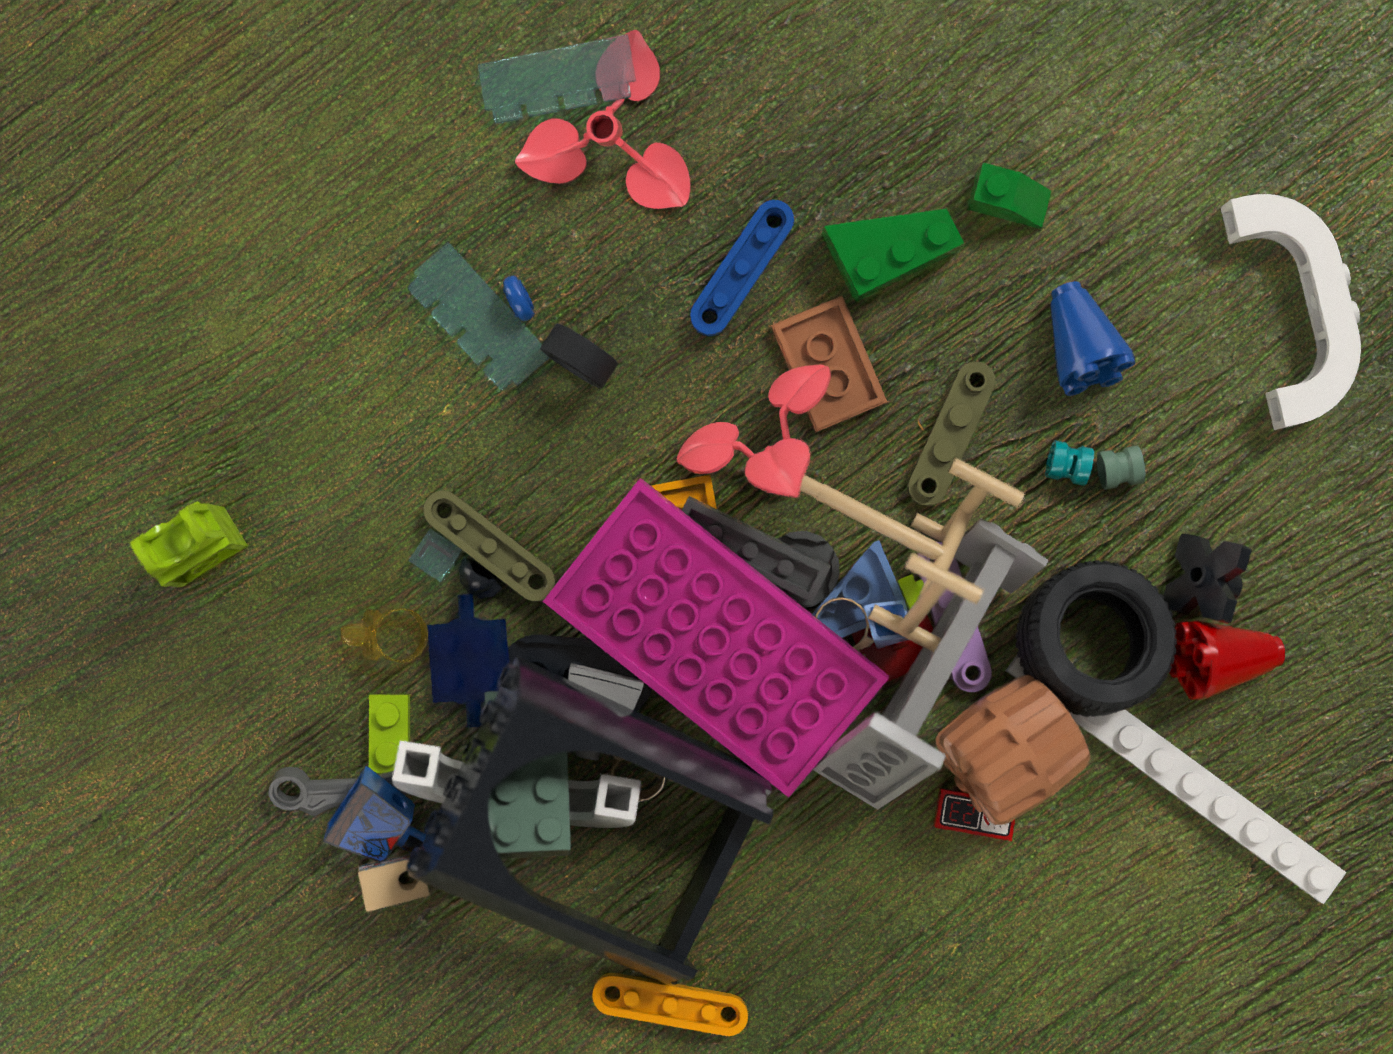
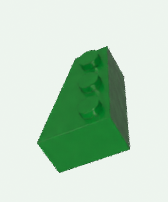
[821,208,964,303]

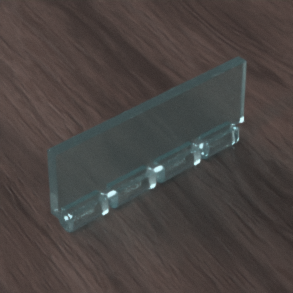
[478,34,636,124]
[407,242,549,391]

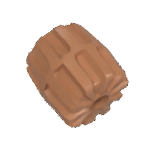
[935,675,1090,826]

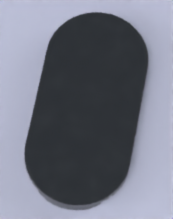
[497,634,652,711]

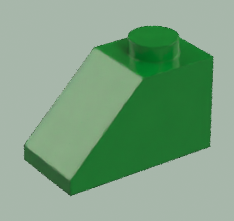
[967,162,1052,229]

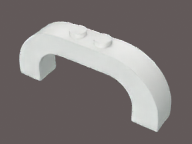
[1221,194,1361,430]
[392,741,641,828]

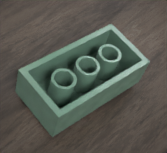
[485,692,571,859]

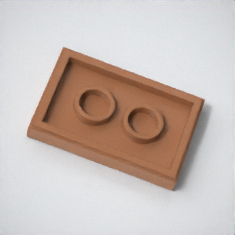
[771,296,887,433]

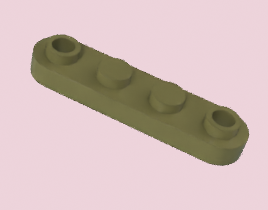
[907,361,995,506]
[423,491,556,601]

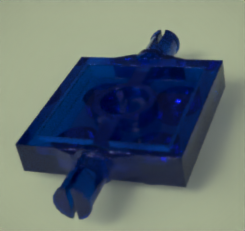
[427,594,509,728]

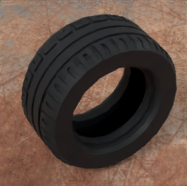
[1015,560,1177,717]

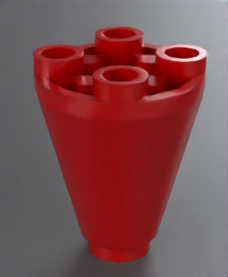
[1169,621,1285,700]

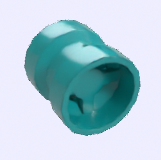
[1045,440,1094,486]

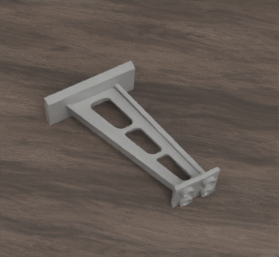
[813,518,1048,810]

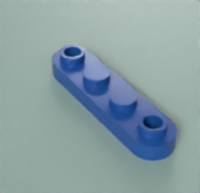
[691,200,794,336]

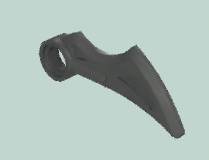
[268,767,407,816]

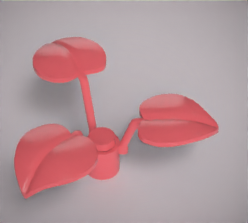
[515,30,691,209]
[676,365,831,498]

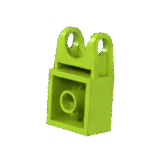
[130,501,248,587]

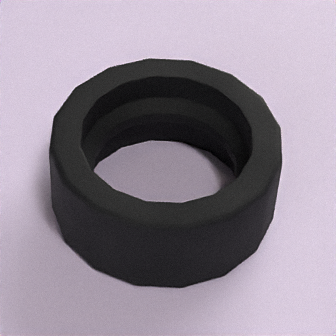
[540,323,618,389]

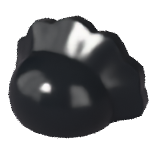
[459,558,502,599]

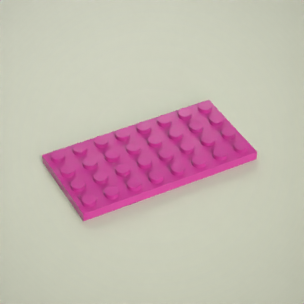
[542,478,889,797]

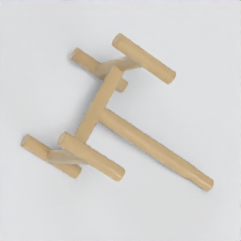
[800,458,1025,652]

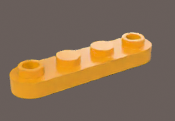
[592,973,748,1036]

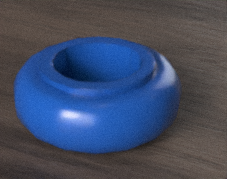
[503,276,535,321]

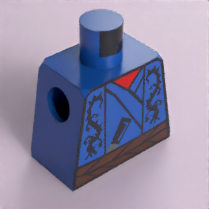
[323,766,426,862]

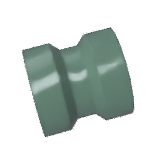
[1097,445,1146,490]

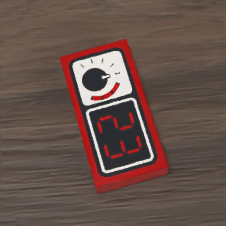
[933,788,1016,841]

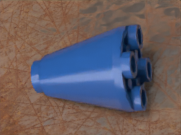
[1050,281,1136,396]

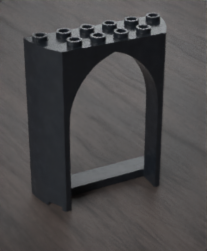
[407,656,773,986]

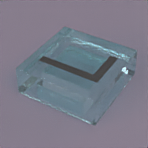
[408,529,463,582]

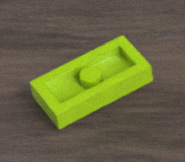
[369,694,410,773]

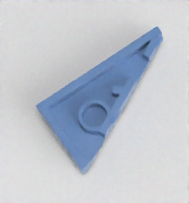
[812,540,909,638]

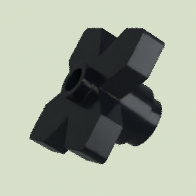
[1163,533,1252,624]

